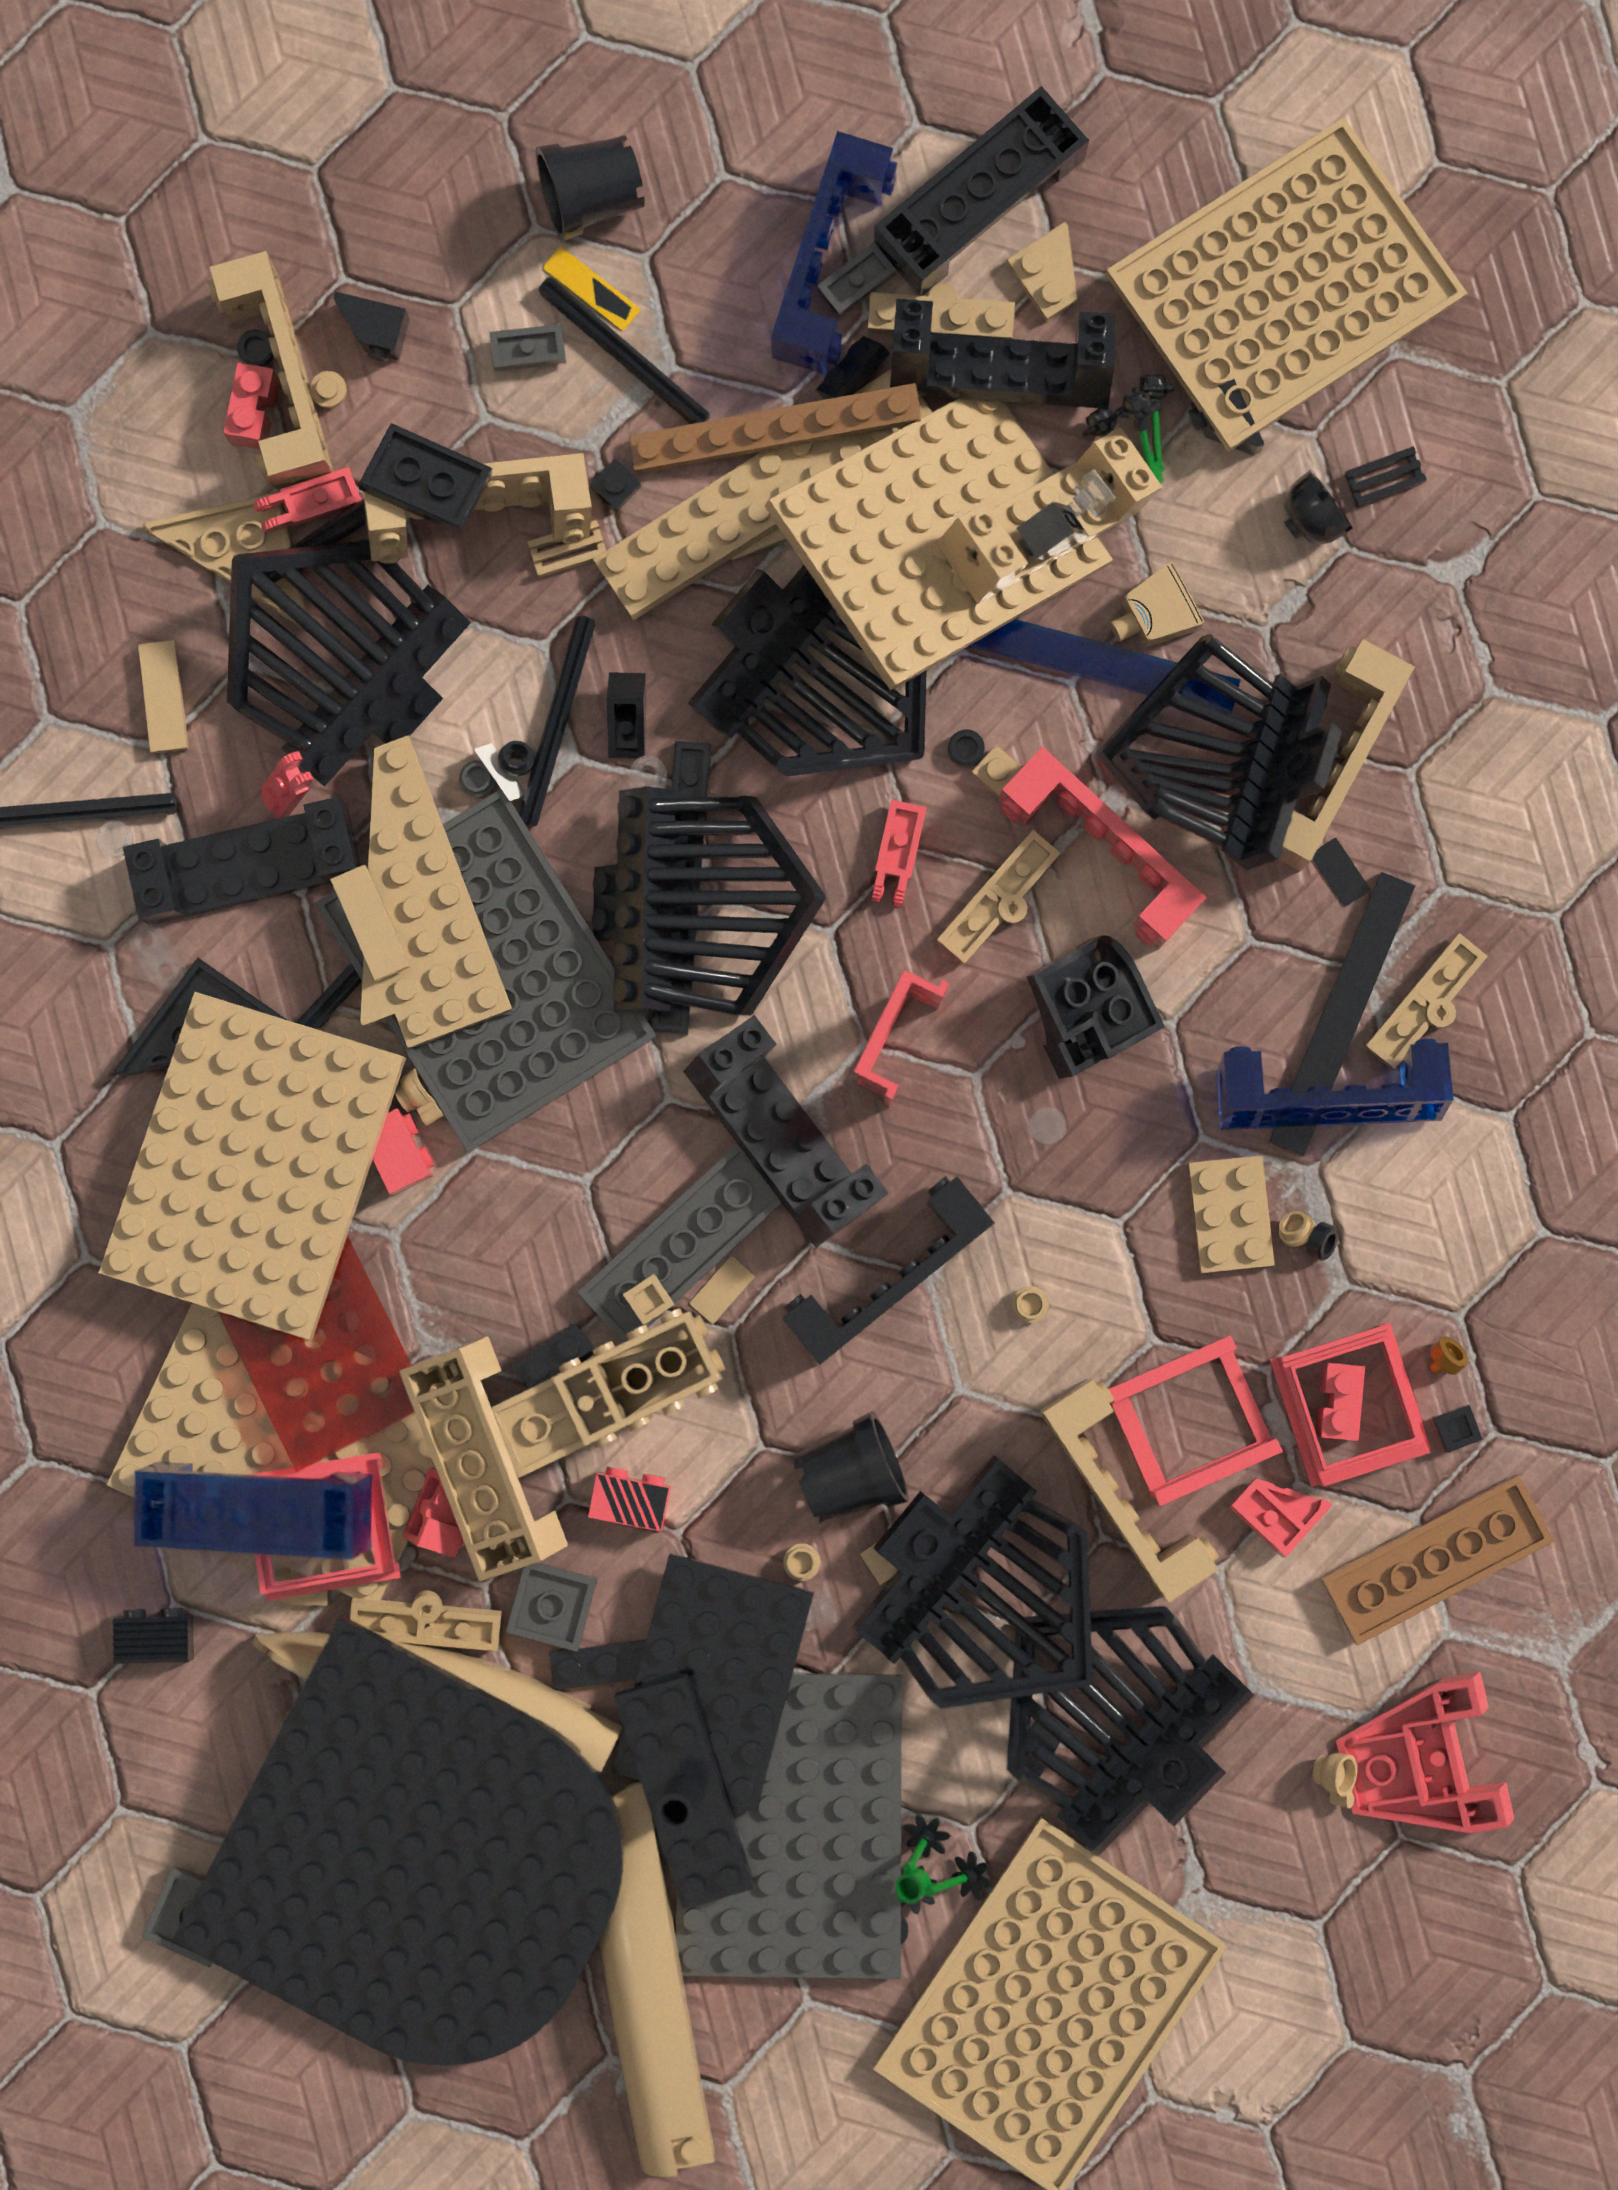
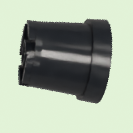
[536,135,645,241]
[793,1411,909,1524]

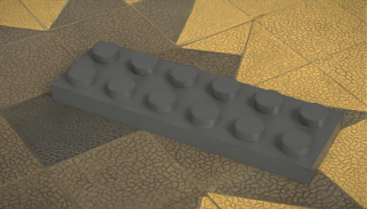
[577,1144,782,1343]

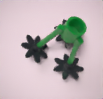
[895,1814,992,1915]

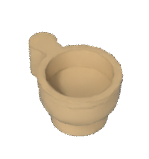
[394,1067,444,1126]
[1313,1753,1357,1808]

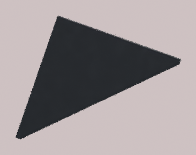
[114,958,289,1077]

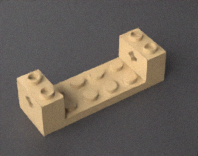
[207,251,333,492]
[936,427,1162,604]
[363,453,592,563]
[1279,639,1415,871]
[399,1336,568,1582]
[1039,1379,1219,1603]

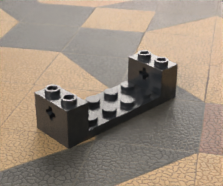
[874,86,1089,296]
[890,299,1116,409]
[122,796,361,925]
[683,1015,888,1248]
[782,1176,995,1365]

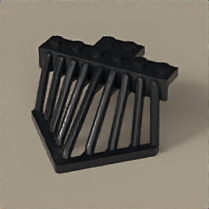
[227,540,471,787]
[688,565,927,777]
[1097,634,1342,871]
[592,786,825,1016]
[852,1455,1093,1709]
[1006,1606,1254,1856]

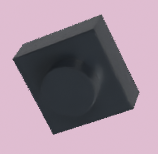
[590,459,642,512]
[1432,1405,1483,1452]

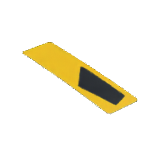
[543,247,640,331]

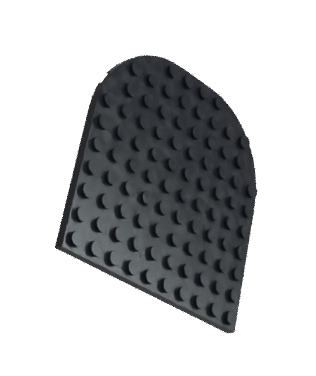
[172,1615,625,2066]

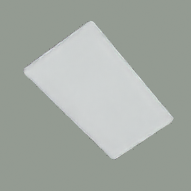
[474,743,525,801]

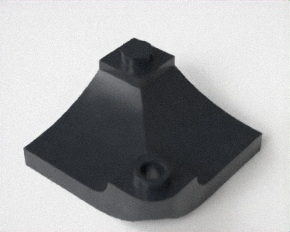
[1026,935,1165,1079]

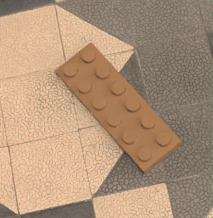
[1320,1474,1554,1646]

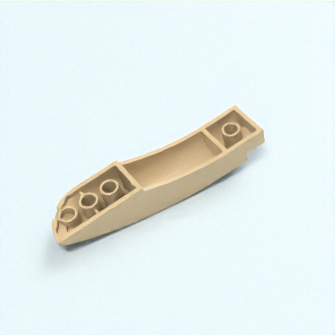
[252,1632,623,1772]
[599,1781,715,2177]

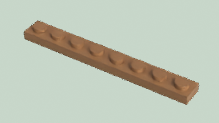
[630,383,921,474]

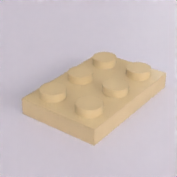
[1188,1155,1275,1273]

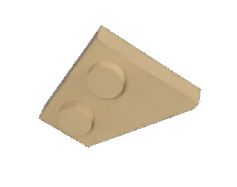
[1006,222,1077,323]

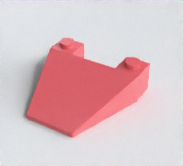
[1336,1671,1515,1834]

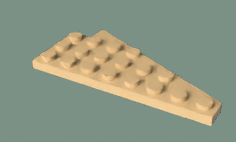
[360,735,513,1049]

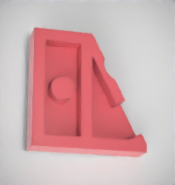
[1229,1478,1333,1558]

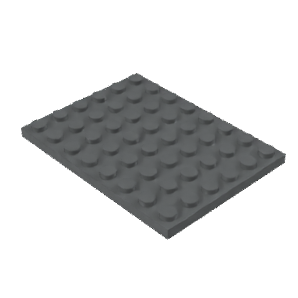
[315,789,657,1153]
[676,1673,902,1979]

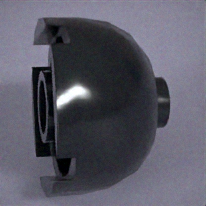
[1284,470,1353,545]

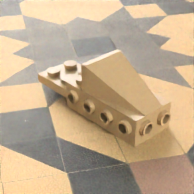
[491,1308,726,1478]

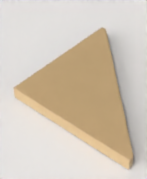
[142,492,306,629]

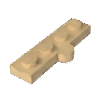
[868,283,1015,339]
[937,830,1061,965]
[1364,933,1488,1070]
[350,1590,502,1651]

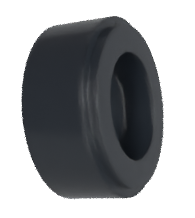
[237,329,274,367]
[948,729,985,768]
[1307,1222,1339,1261]

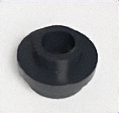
[498,741,535,777]

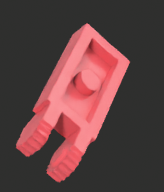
[253,467,361,533]
[260,751,313,819]
[871,799,927,908]

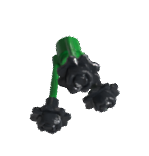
[1082,374,1174,483]

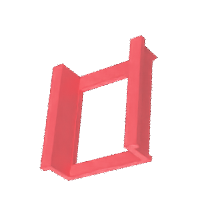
[854,970,949,1108]
[1269,1322,1431,1487]
[1108,1335,1283,1506]
[244,1452,401,1601]

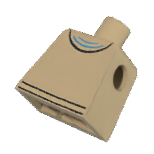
[1110,561,1205,647]

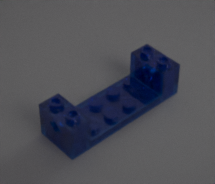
[771,131,898,375]
[1216,1039,1454,1130]
[134,1462,372,1560]

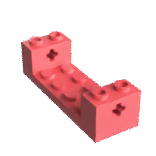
[998,746,1207,949]

